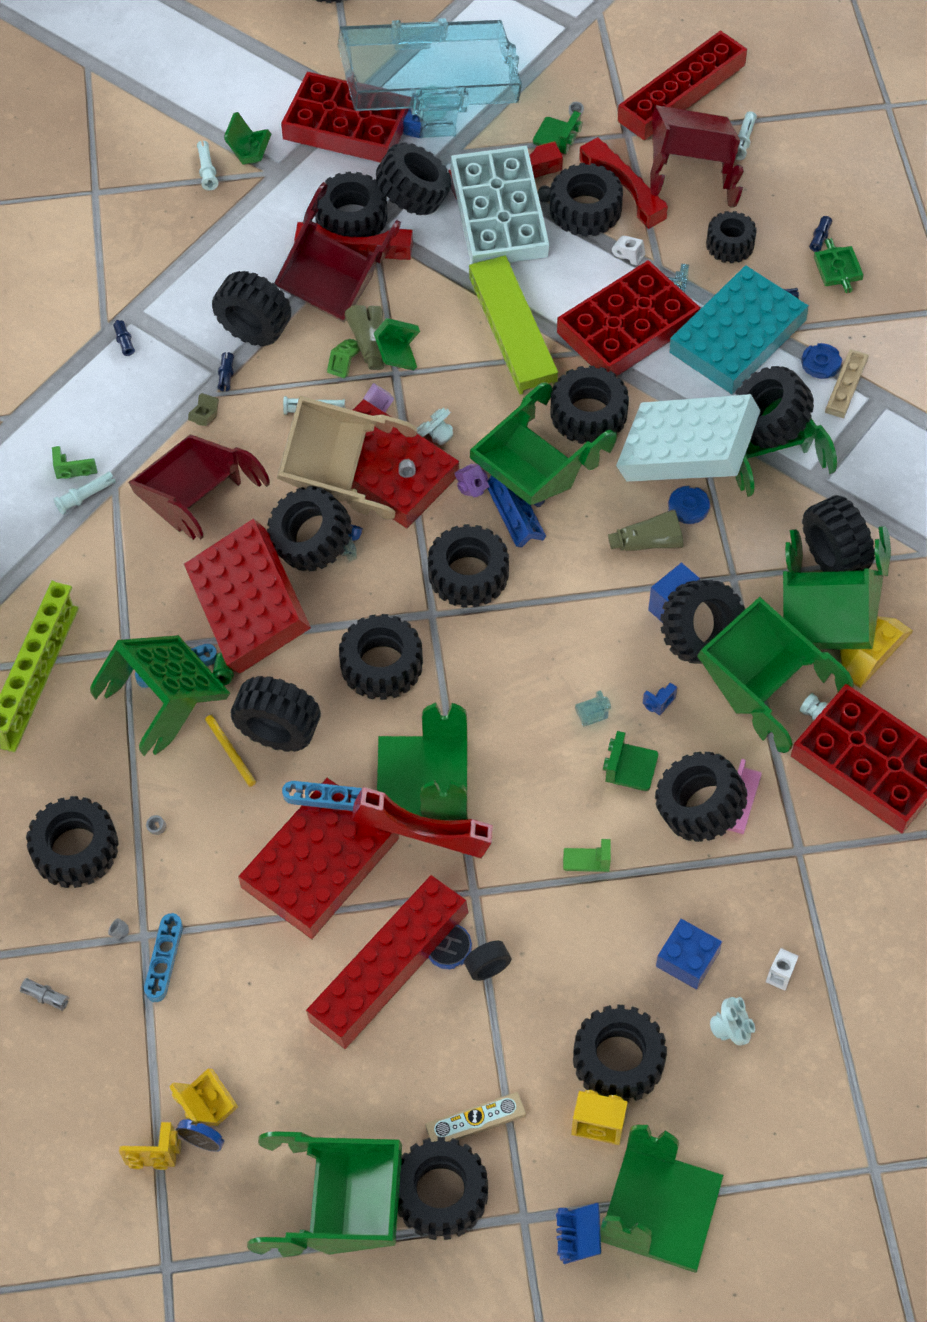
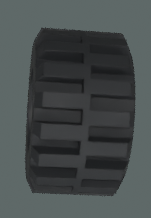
[706,211,757,263]

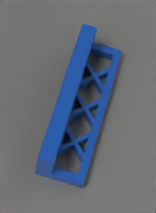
[487,475,546,548]

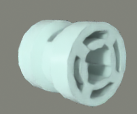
[800,693,828,721]

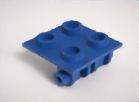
[556,1203,601,1264]

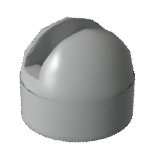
[569,102,584,116]
[399,459,416,478]
[146,815,166,835]
[108,918,129,939]

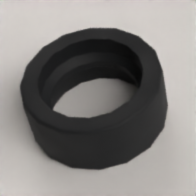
[464,940,512,981]

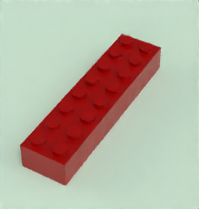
[617,30,747,141]
[306,875,469,1049]

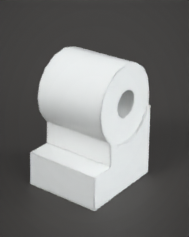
[612,236,645,265]
[766,948,798,991]

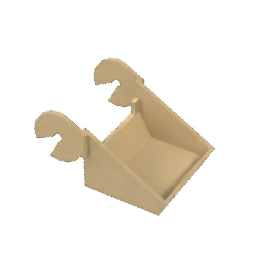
[277,396,418,519]

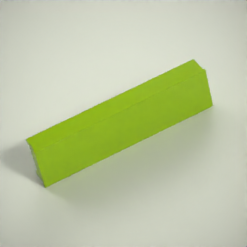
[469,255,558,395]
[0,580,79,752]

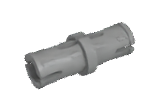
[20,978,69,1011]

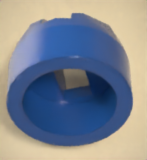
[348,524,363,541]

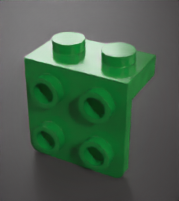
[533,111,583,154]
[224,112,272,165]
[373,318,420,371]
[603,731,659,791]

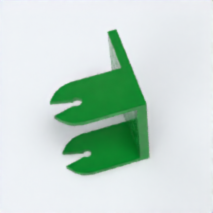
[90,635,230,756]
[377,702,468,820]
[600,1124,724,1273]

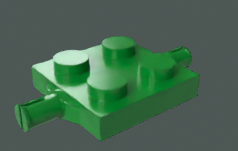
[814,238,864,293]

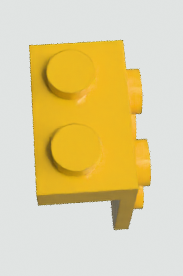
[169,1068,238,1126]
[119,1122,181,1170]

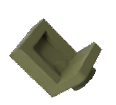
[188,393,219,426]

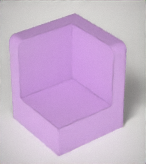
[363,383,394,412]

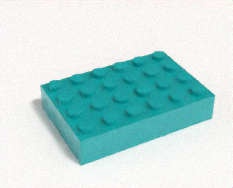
[669,265,809,395]

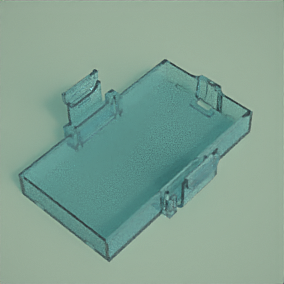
[338,18,522,138]

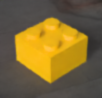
[571,1090,628,1145]

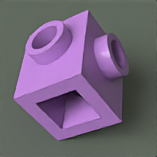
[454,463,489,498]

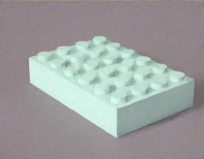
[450,146,549,264]
[616,394,760,482]

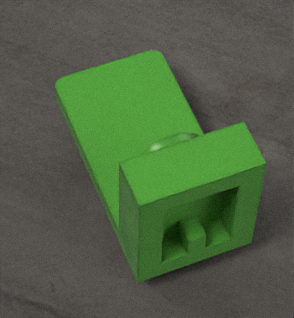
[327,339,360,379]
[52,446,98,479]
[563,839,611,872]

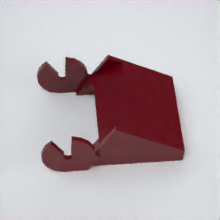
[650,105,744,208]
[274,182,401,323]
[128,434,270,540]

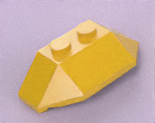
[840,616,913,688]

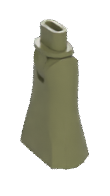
[345,305,384,370]
[608,509,684,551]

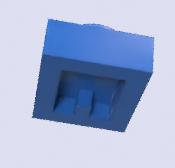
[403,106,422,138]
[642,682,677,716]

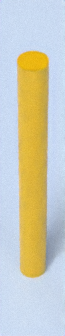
[205,715,256,787]

